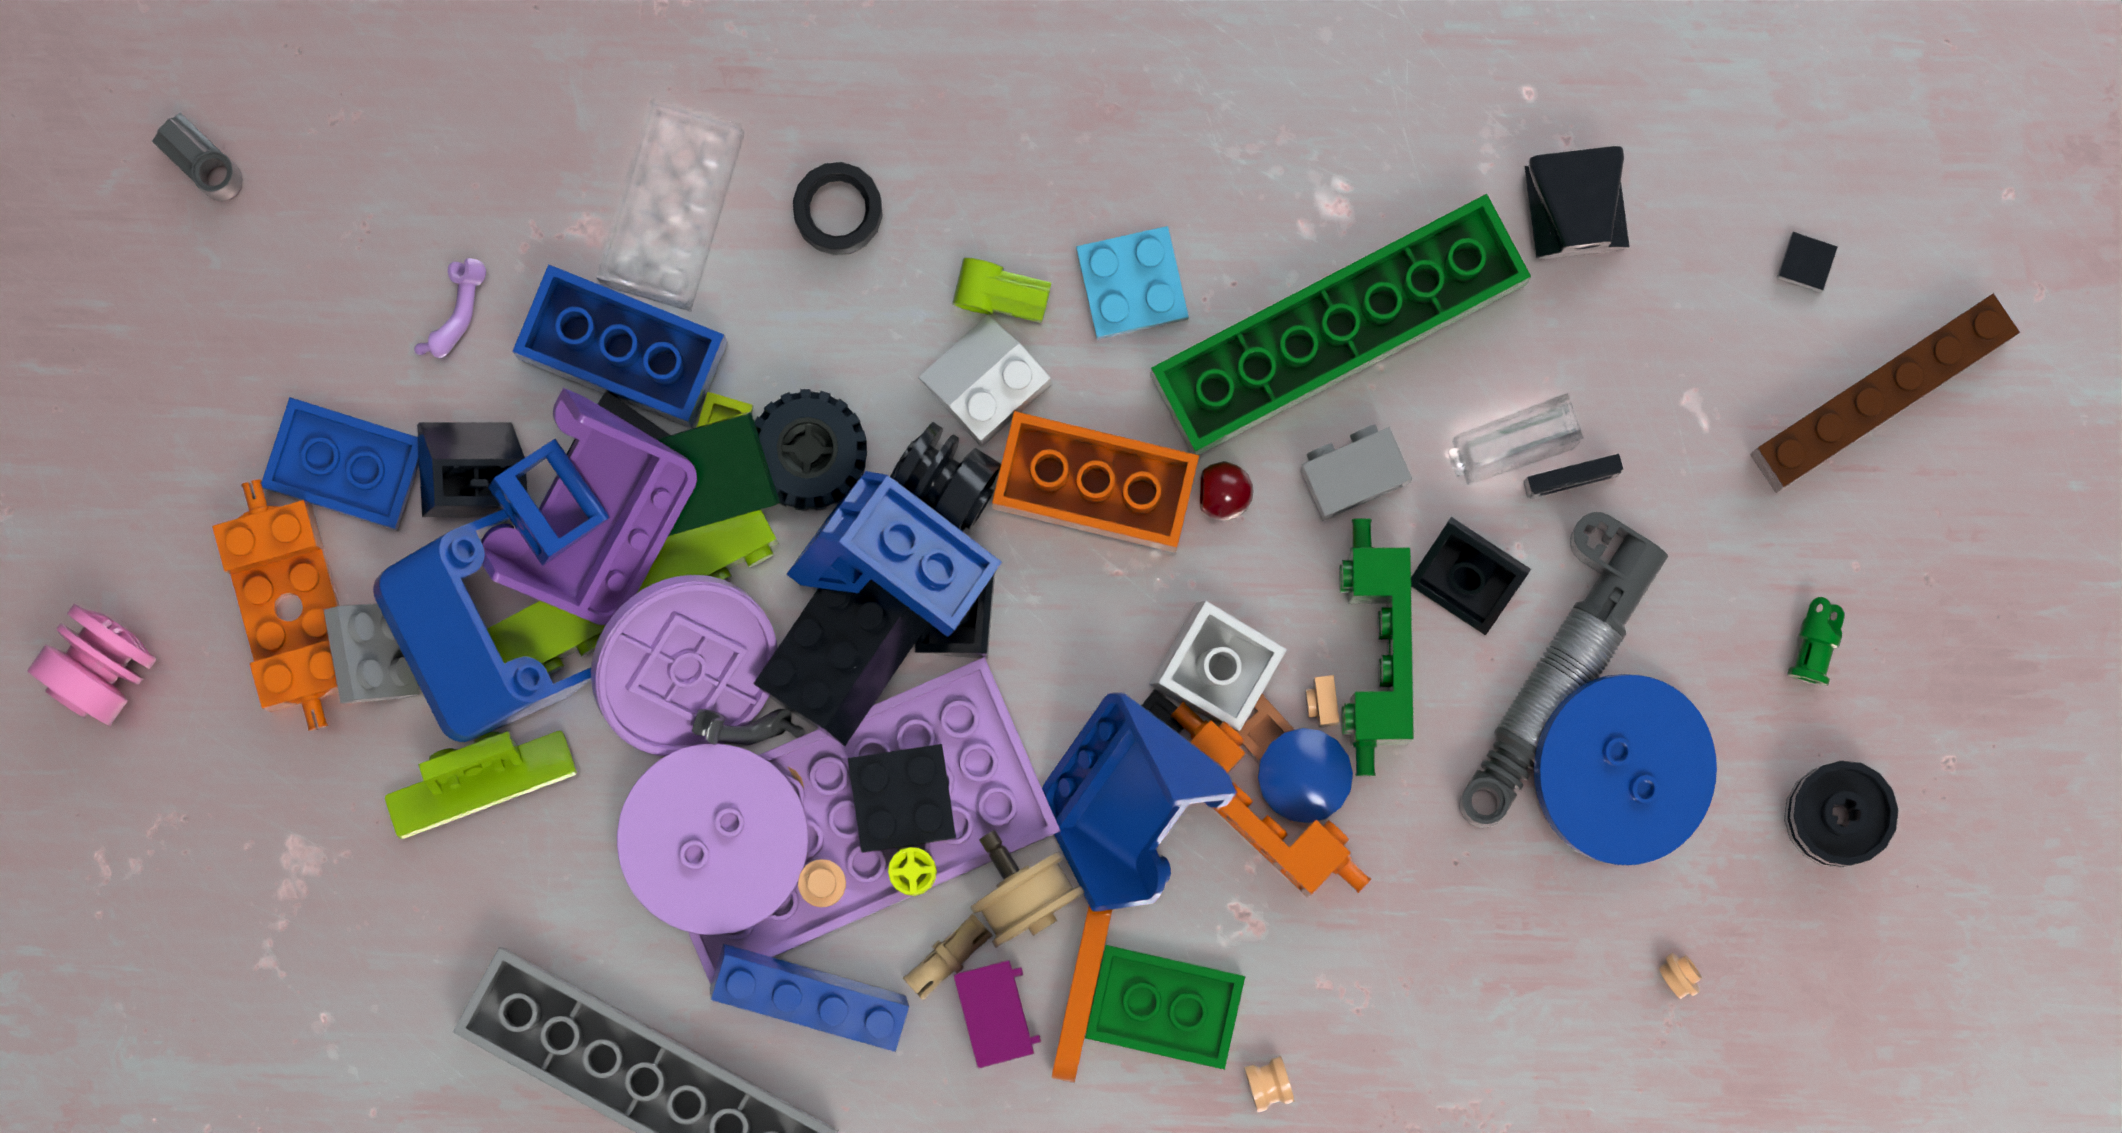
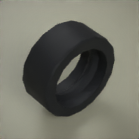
[793,162,883,255]

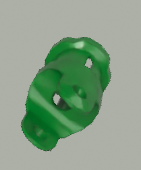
[1787,597,1845,686]

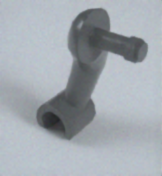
[692,709,804,746]

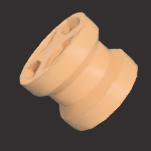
[1244,1056,1294,1112]

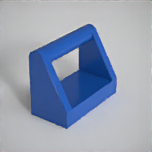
[488,439,610,566]

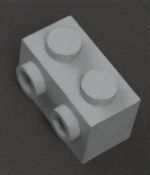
[1300,425,1412,521]

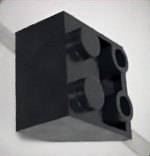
[417,422,527,517]

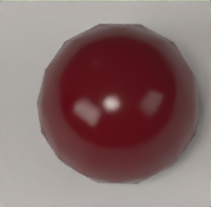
[1200,461,1254,521]

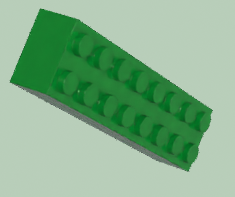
[1150,194,1531,455]

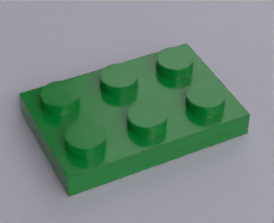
[1085,945,1245,1070]

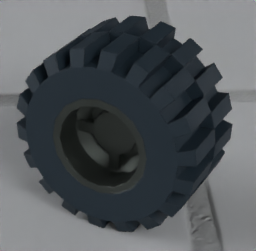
[754,389,867,511]

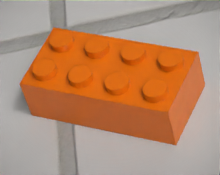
[992,411,1199,553]

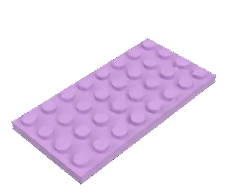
[688,657,1060,984]

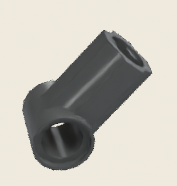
[152,113,243,201]

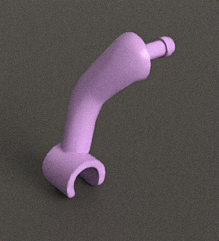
[414,258,486,358]

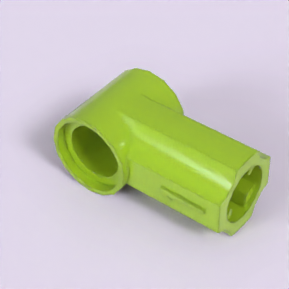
[952,258,1052,323]

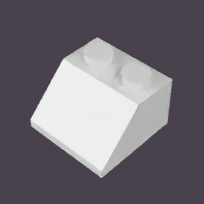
[918,315,1051,448]
[1149,601,1287,732]

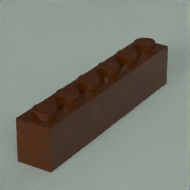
[1750,293,2020,493]

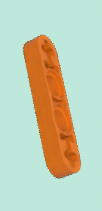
[1051,906,1112,1083]

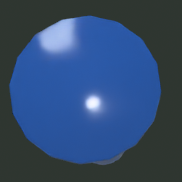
[1258,728,1353,823]

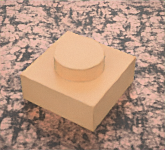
[1305,675,1340,727]

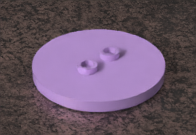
[591,575,778,756]
[617,744,809,935]

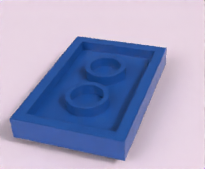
[261,397,419,531]

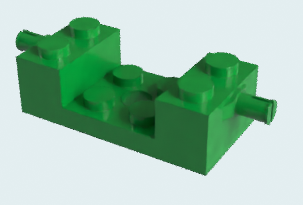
[1339,518,1414,776]

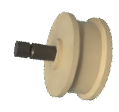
[970,830,1084,948]

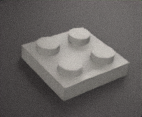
[324,604,420,704]

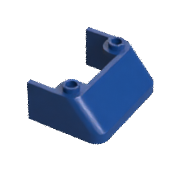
[373,509,591,742]

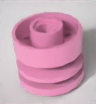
[27,603,157,726]

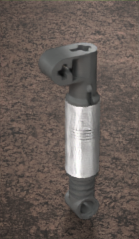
[1460,512,1668,828]

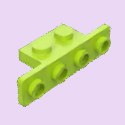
[385,731,577,839]

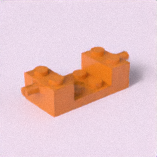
[212,479,340,731]
[1170,702,1371,897]

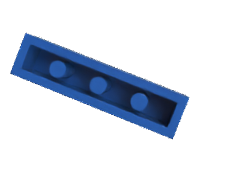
[710,944,909,1052]

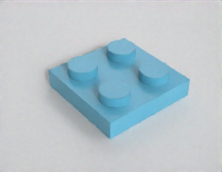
[1076,226,1189,340]

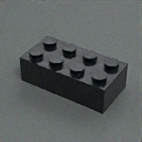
[753,579,929,746]

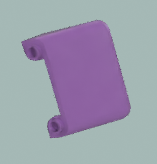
[481,387,697,625]

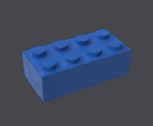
[512,264,728,429]

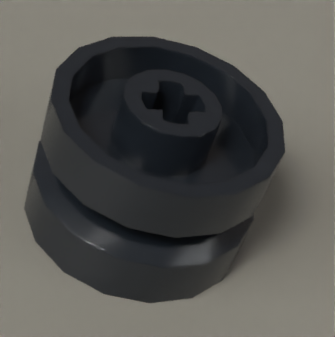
[1784,760,1898,868]

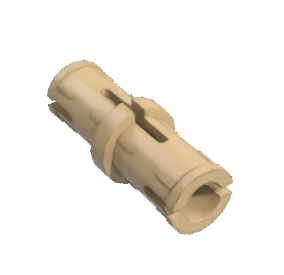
[903,913,993,1000]

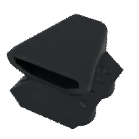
[1525,146,1629,259]

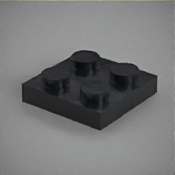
[848,744,956,853]

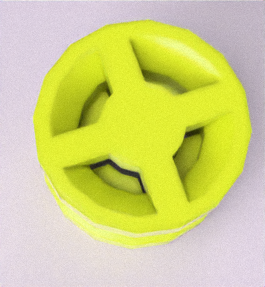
[888,847,937,896]

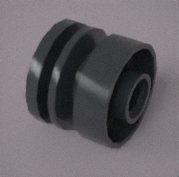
[890,422,1001,532]

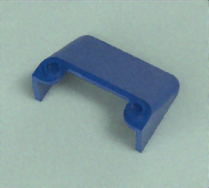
[1042,692,1237,912]

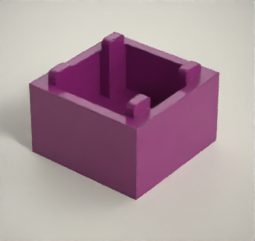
[953,960,1041,1069]

